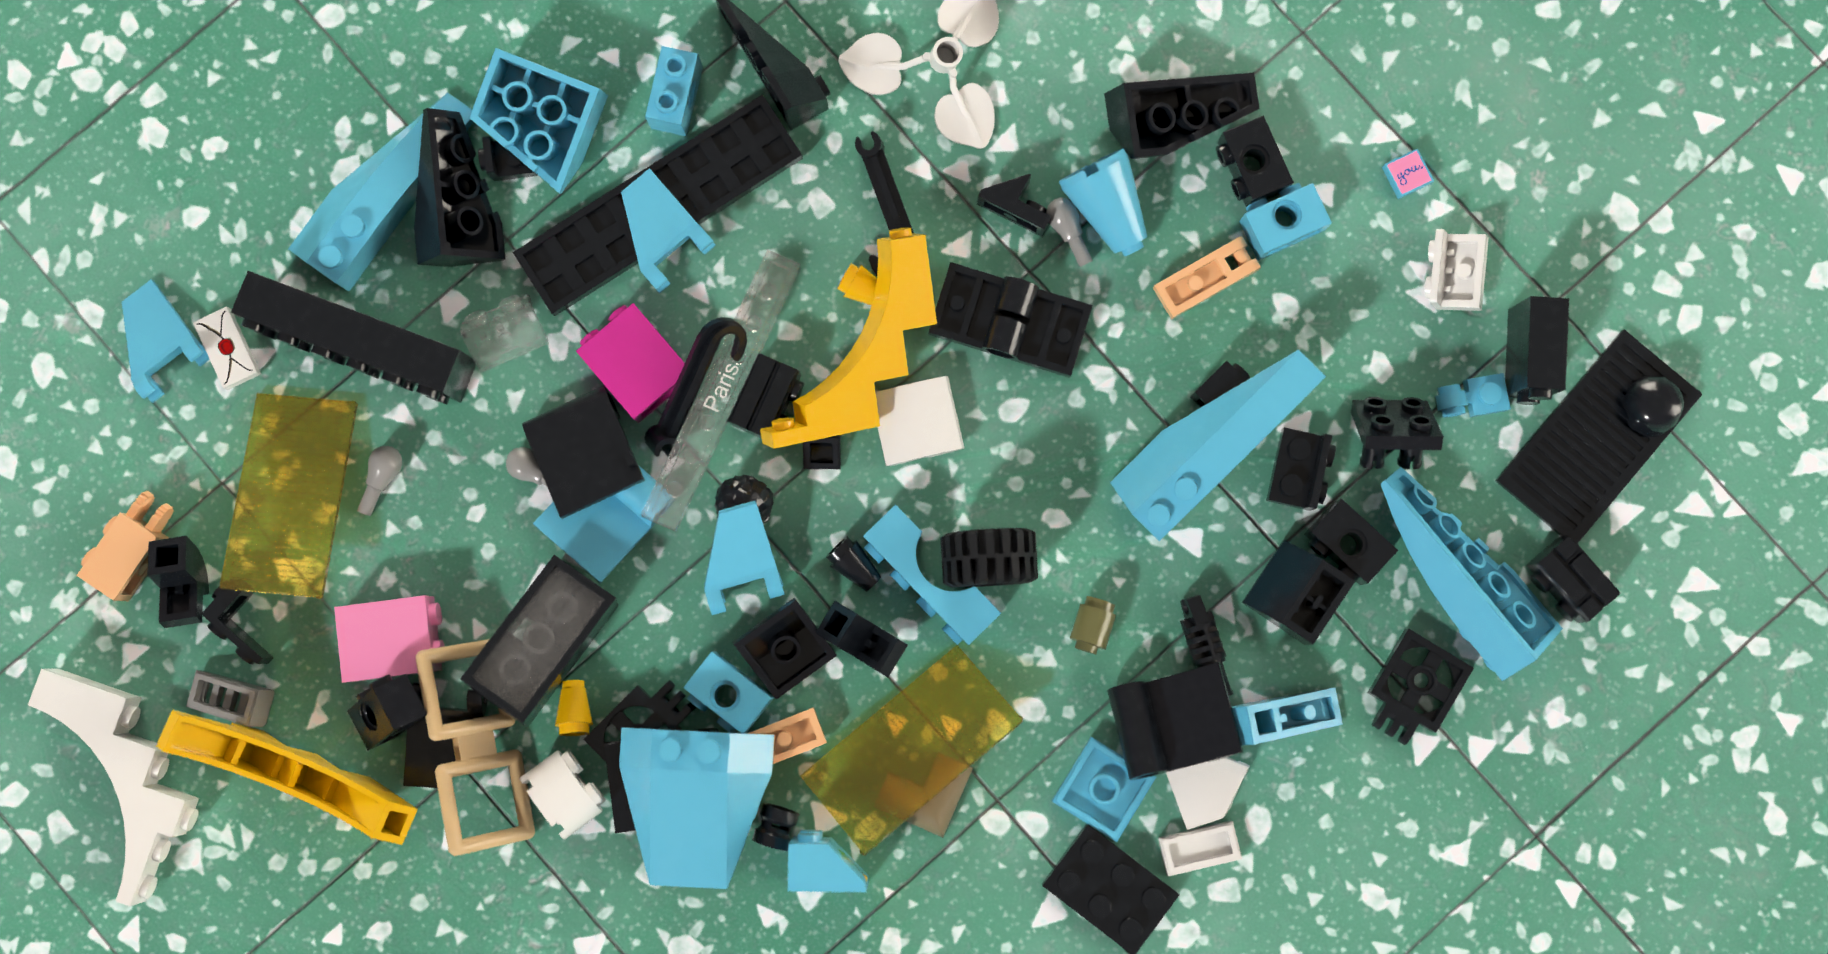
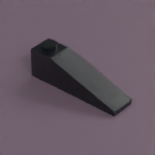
[716,0,831,131]
[1104,73,1260,159]
[414,108,506,267]

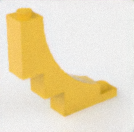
[760,227,937,449]

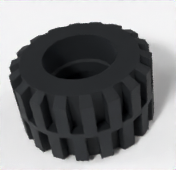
[940,528,1038,587]

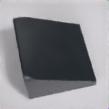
[803,435,841,469]

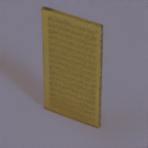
[219,393,358,599]
[800,645,1023,855]

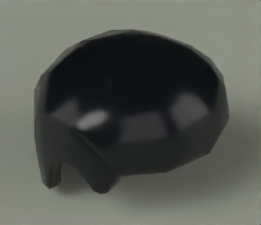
[1623,376,1684,436]

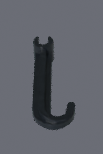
[855,131,914,276]
[644,317,747,460]

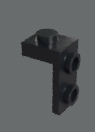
[201,580,273,665]

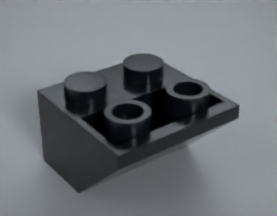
[1242,540,1355,645]

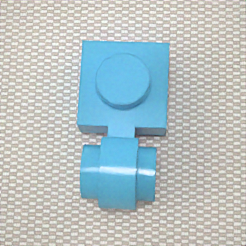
[1435,373,1511,418]

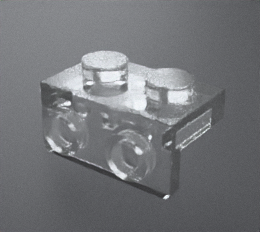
[461,294,549,373]

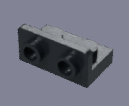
[1266,427,1336,511]

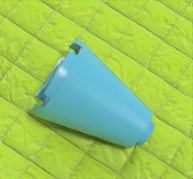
[1059,148,1147,257]

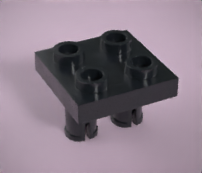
[1351,397,1444,469]

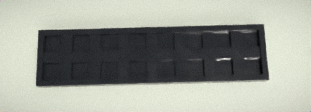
[513,94,803,317]

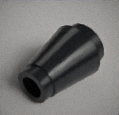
[826,536,881,592]

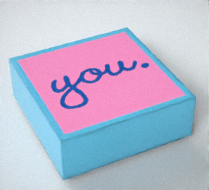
[1382,148,1434,200]

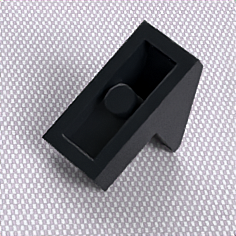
[977,174,1051,237]

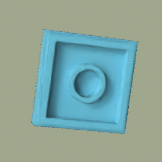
[1051,736,1156,842]

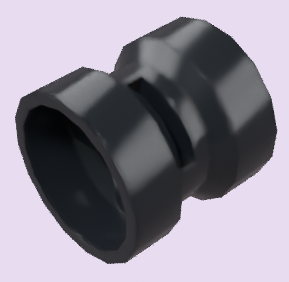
[752,803,799,851]

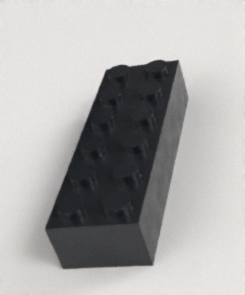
[231,271,477,405]

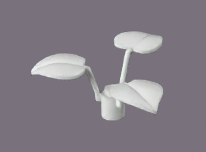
[838,0,999,149]

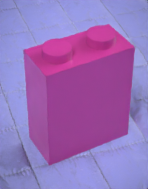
[576,303,685,423]

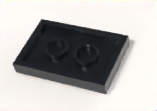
[1042,824,1179,954]

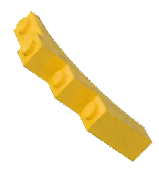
[156,710,418,845]

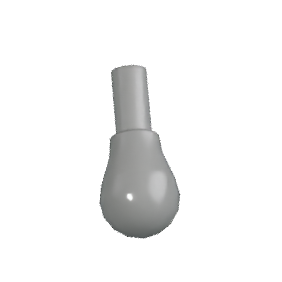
[1046,197,1093,267]
[357,446,402,516]
[506,447,547,486]

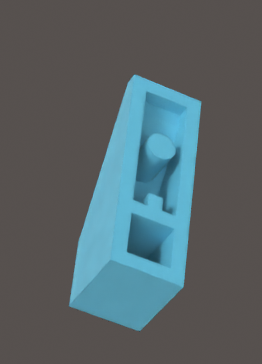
[1232,687,1343,746]

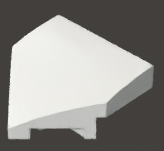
[1166,757,1250,830]

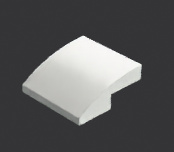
[876,376,965,466]

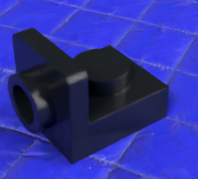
[478,136,538,181]

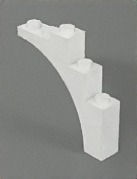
[28,669,199,906]

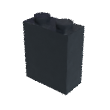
[1505,296,1569,405]

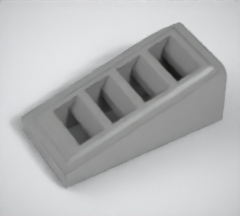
[186,670,275,727]

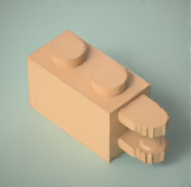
[76,490,174,601]

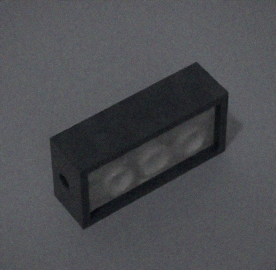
[460,555,618,728]

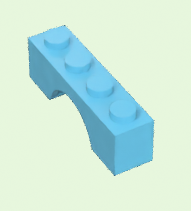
[863,504,1001,645]

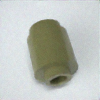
[1070,596,1116,655]

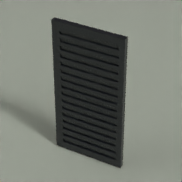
[1495,329,1702,544]

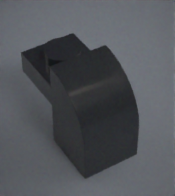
[147,536,209,628]
[815,601,908,677]

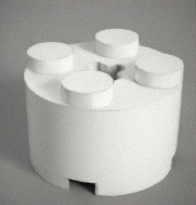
[520,750,606,840]

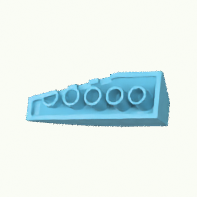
[288,93,473,291]
[1110,349,1326,541]
[1380,467,1563,681]

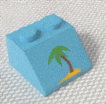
[788,830,869,892]

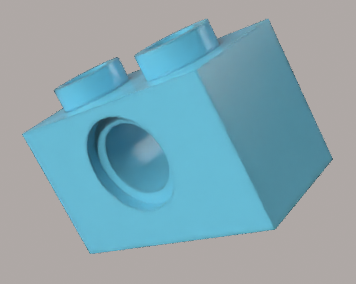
[645,46,703,137]
[1239,183,1332,261]
[683,651,774,733]

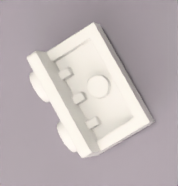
[1425,229,1489,311]

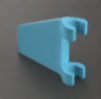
[621,168,716,294]
[122,279,210,403]
[704,500,785,615]

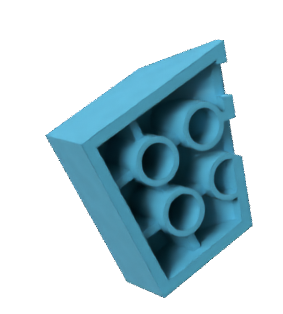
[469,48,608,194]

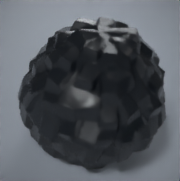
[714,474,774,523]

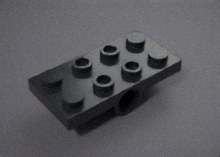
[928,262,1093,378]

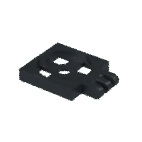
[1367,628,1474,745]
[583,680,696,762]

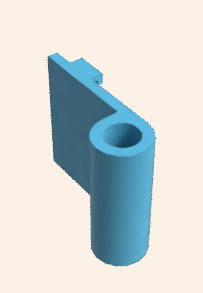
[533,466,676,584]

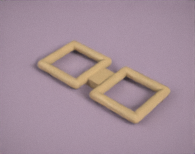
[415,639,535,856]

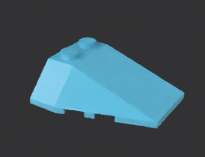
[619,727,775,889]

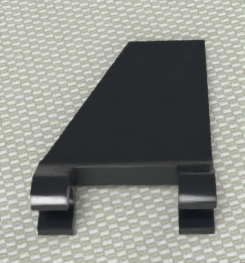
[403,683,488,788]

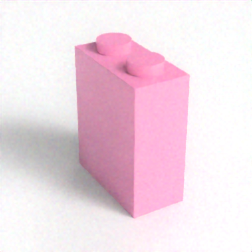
[334,595,445,683]

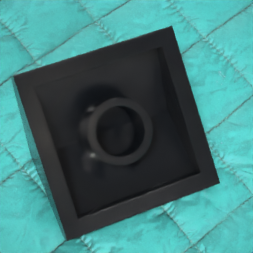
[733,598,837,699]

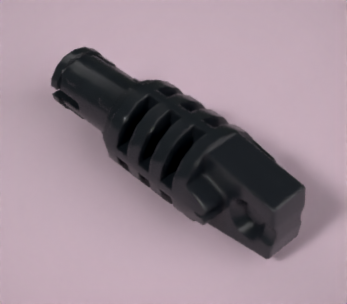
[1180,595,1233,696]

